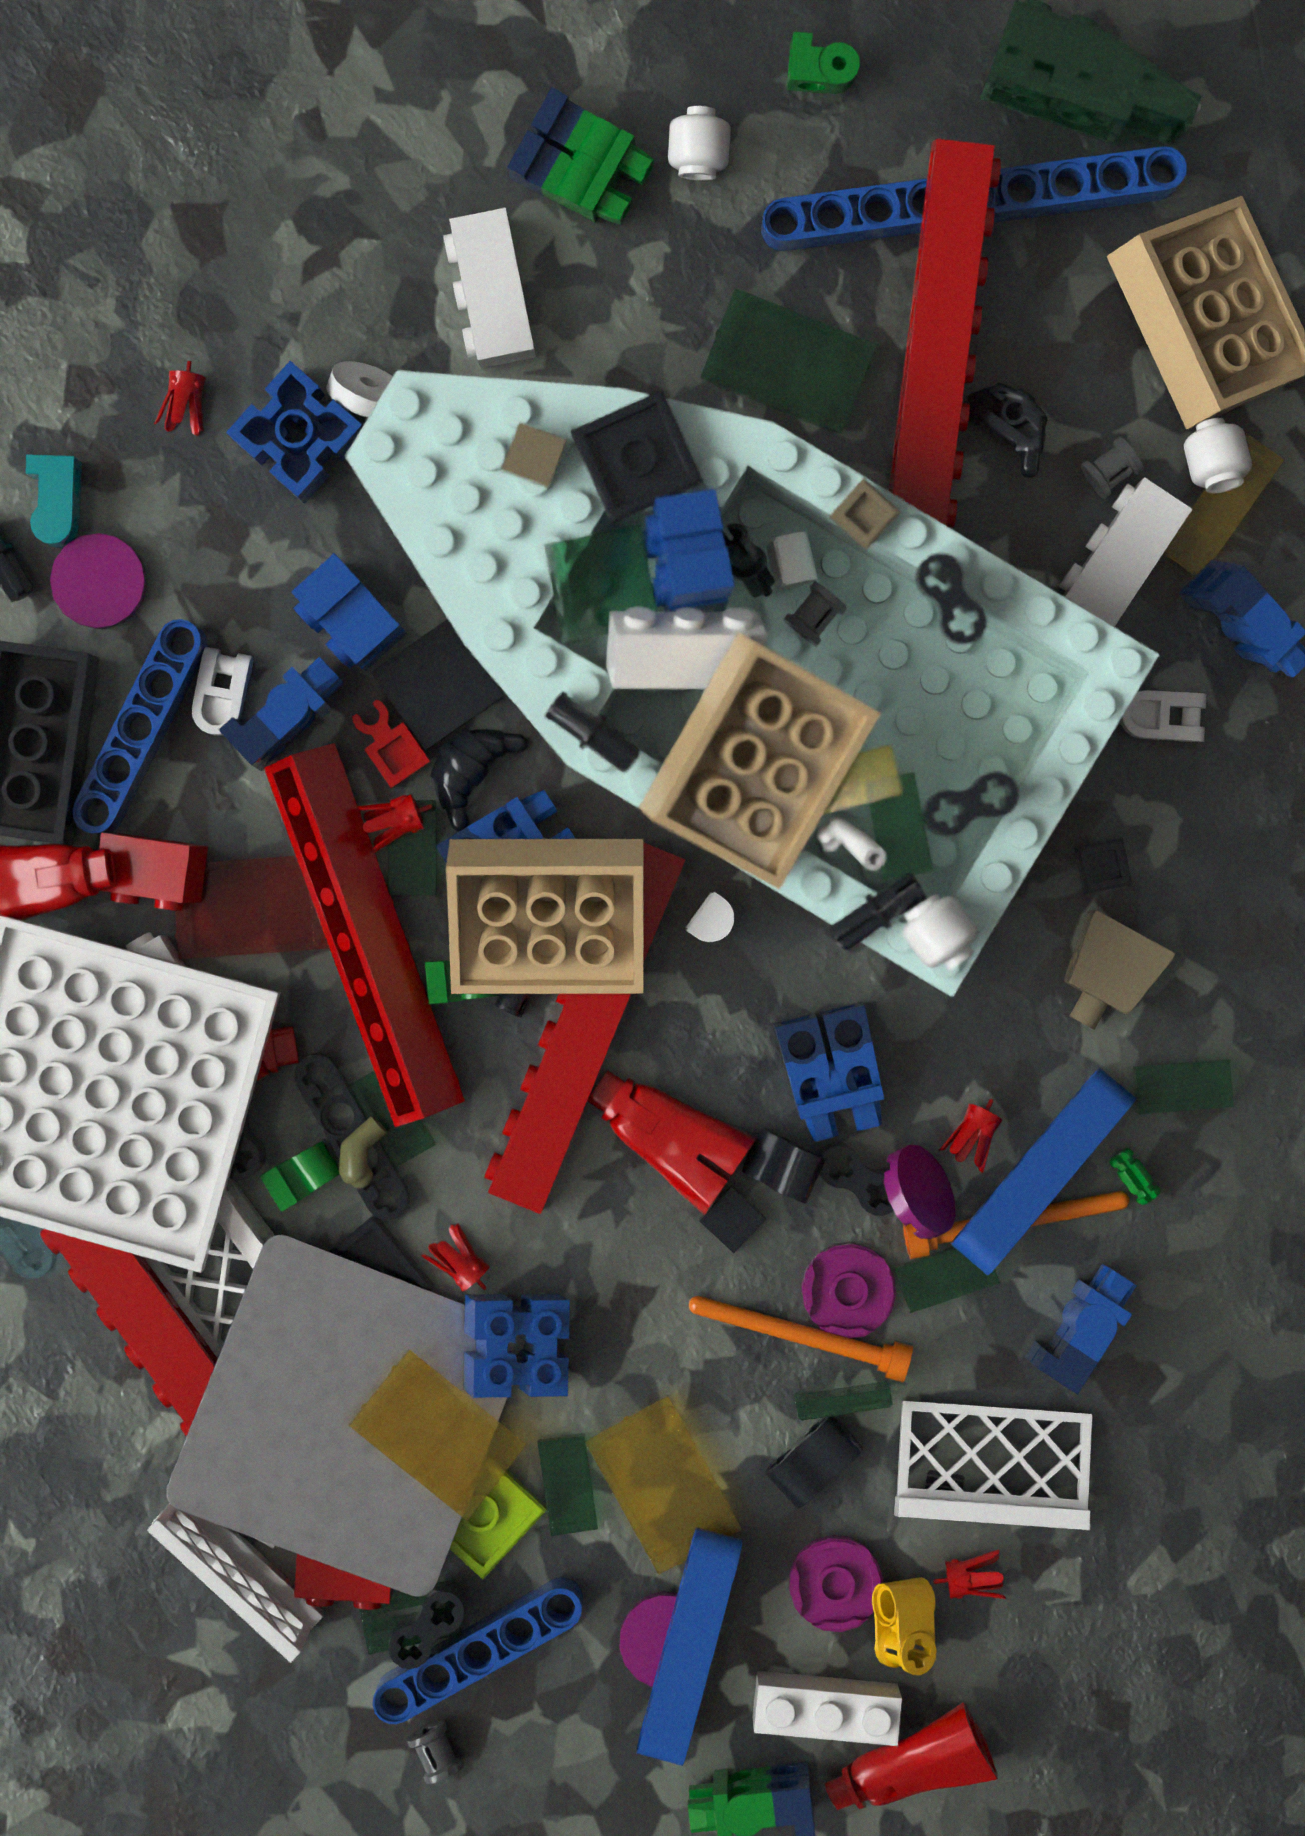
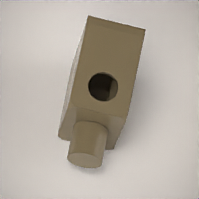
[1064,909,1176,1030]

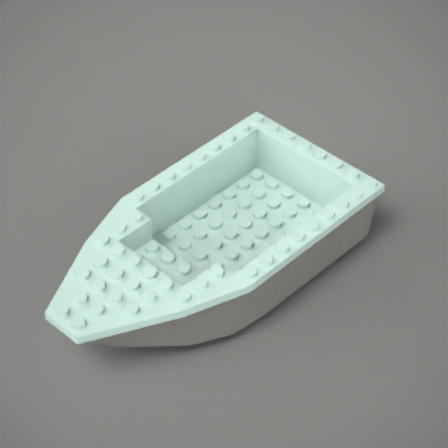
[345,371,1159,997]

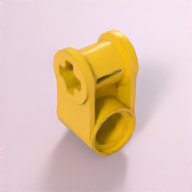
[872,1577,937,1675]

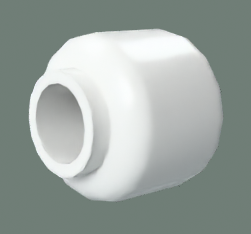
[668,106,731,180]
[1184,418,1252,493]
[902,893,978,970]

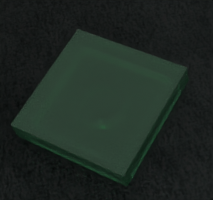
[544,524,657,643]

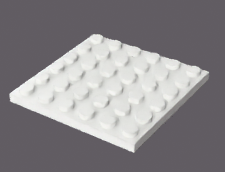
[0,915,280,1273]

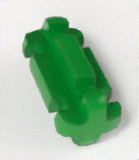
[1110,1148,1161,1205]

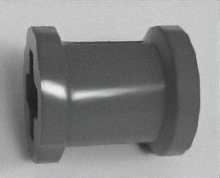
[1081,437,1144,500]
[783,581,847,647]
[406,1720,464,1784]

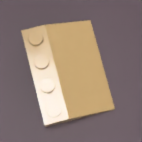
[1107,196,1305,429]
[639,632,881,889]
[446,839,644,994]

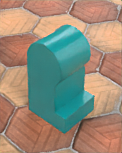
[25,454,82,548]

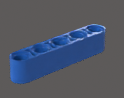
[72,619,208,834]
[951,1067,1137,1276]
[636,1527,743,1766]
[372,1577,583,1724]

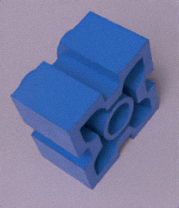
[226,361,363,504]
[642,489,734,612]
[291,553,408,671]
[463,1294,570,1398]

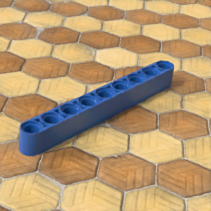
[761,146,1187,251]

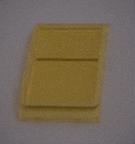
[348,1349,527,1521]
[585,1395,742,1575]

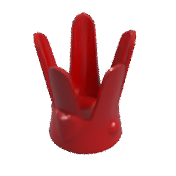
[154,361,206,436]
[357,793,432,853]
[939,1099,1003,1173]
[421,1223,490,1292]
[933,1549,1006,1599]

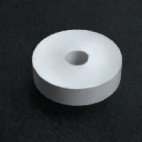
[326,361,393,417]

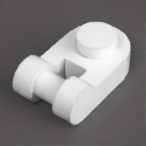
[192,647,253,735]
[1120,690,1207,742]

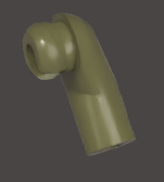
[339,1115,387,1189]

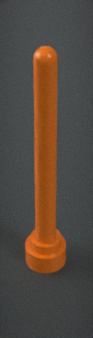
[903,1191,1130,1259]
[688,1296,913,1383]

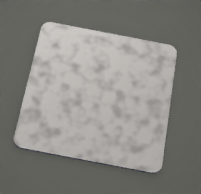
[166,1235,525,1597]

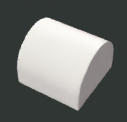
[766,532,818,591]
[686,892,734,942]

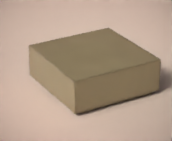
[502,422,567,489]
[829,478,901,551]

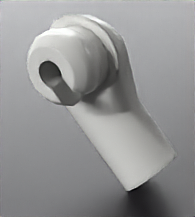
[816,817,886,870]

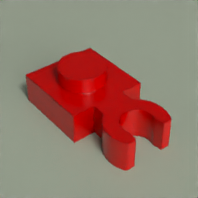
[352,700,431,789]

